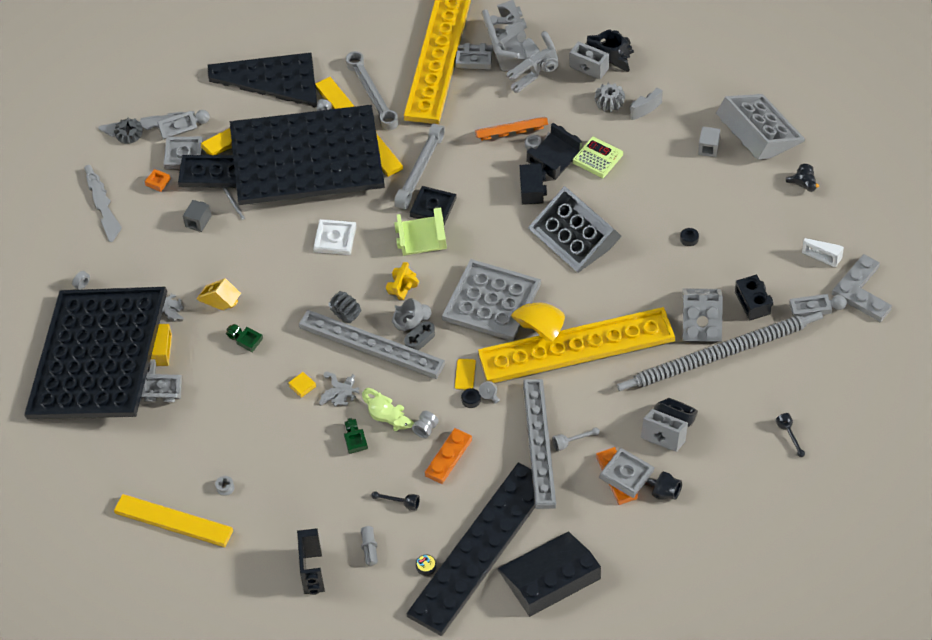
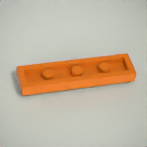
[475,117,548,140]

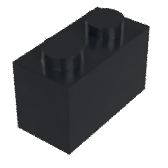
[519,164,547,205]

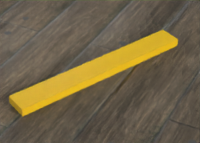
[315,77,403,177]

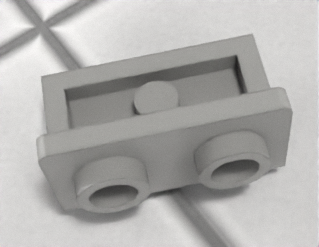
[141,374,182,402]

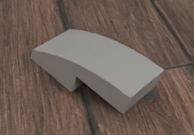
[630,88,663,120]

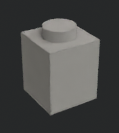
[698,127,720,157]

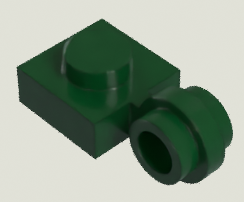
[226,324,263,353]
[344,418,368,454]

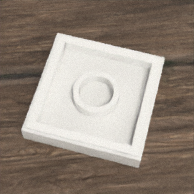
[313,219,356,255]

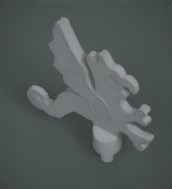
[162,293,184,321]
[319,372,360,407]

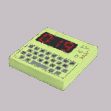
[573,136,623,179]

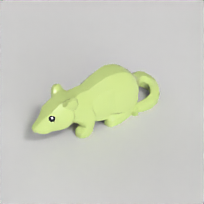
[362,388,414,431]

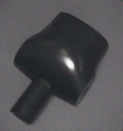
[644,471,682,500]

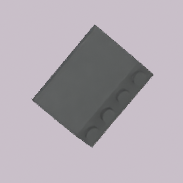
[528,186,622,273]

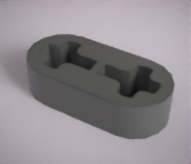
[404,321,435,351]

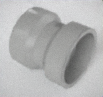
[412,411,439,439]

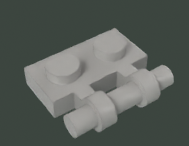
[456,43,493,69]

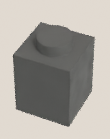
[183,200,211,232]

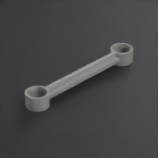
[346,51,398,131]
[394,123,445,210]

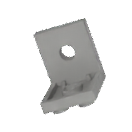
[682,288,723,341]

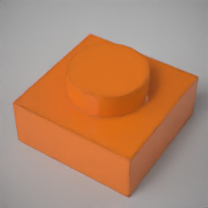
[145,169,171,192]

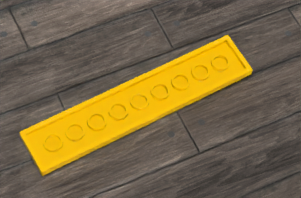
[404,0,471,124]
[478,307,675,383]

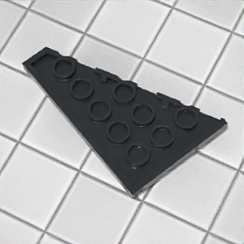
[207,52,317,108]

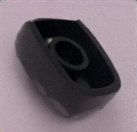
[654,398,698,428]

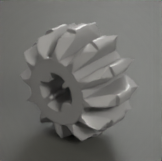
[595,82,625,113]

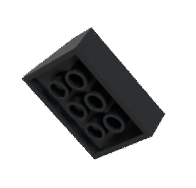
[498,531,601,617]

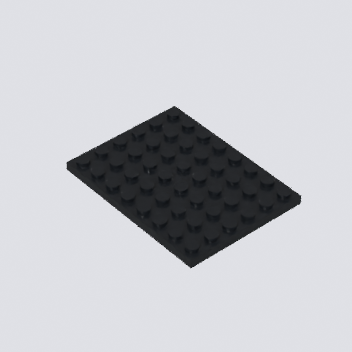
[230,104,385,205]
[24,286,168,419]

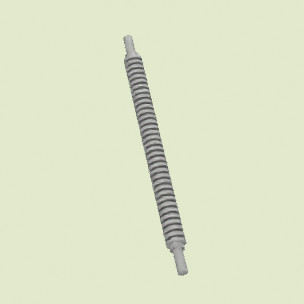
[617,311,823,392]

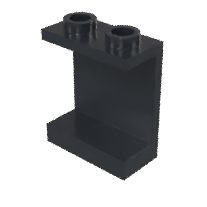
[526,123,582,180]
[297,528,325,595]

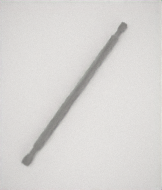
[223,188,245,220]

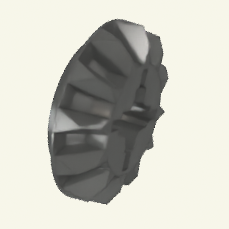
[114,117,143,144]

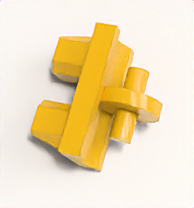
[386,262,419,300]

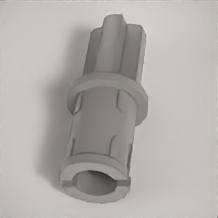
[360,526,378,566]

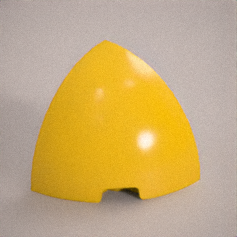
[510,302,565,342]

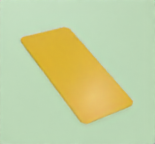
[455,359,476,389]

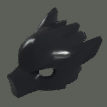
[585,29,634,72]

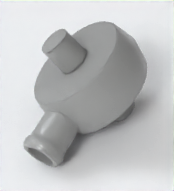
[479,381,500,404]

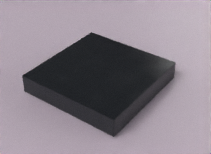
[410,186,457,225]

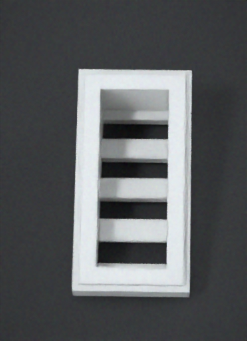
[802,238,844,267]

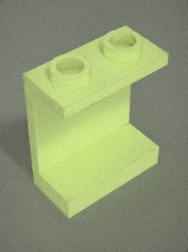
[394,208,447,256]

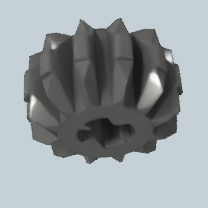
[328,291,362,323]

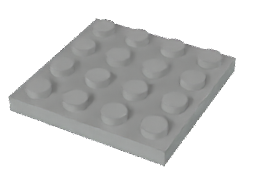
[442,259,541,341]

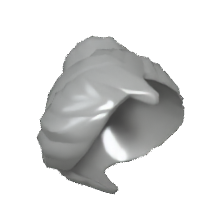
[392,298,431,331]

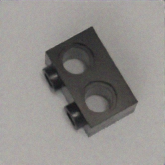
[735,274,773,321]

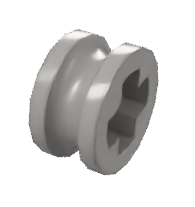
[215,476,235,496]

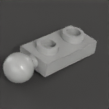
[157,110,210,140]
[789,294,847,317]

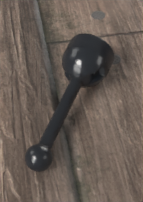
[775,413,805,457]
[371,491,420,511]

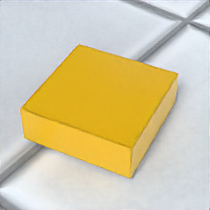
[288,372,316,398]

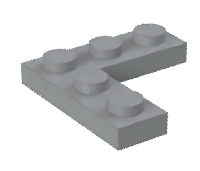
[832,254,892,322]

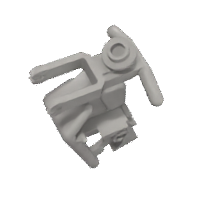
[481,0,559,93]

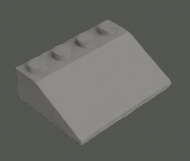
[716,94,805,159]

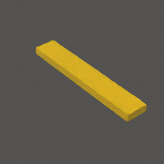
[114,494,233,547]

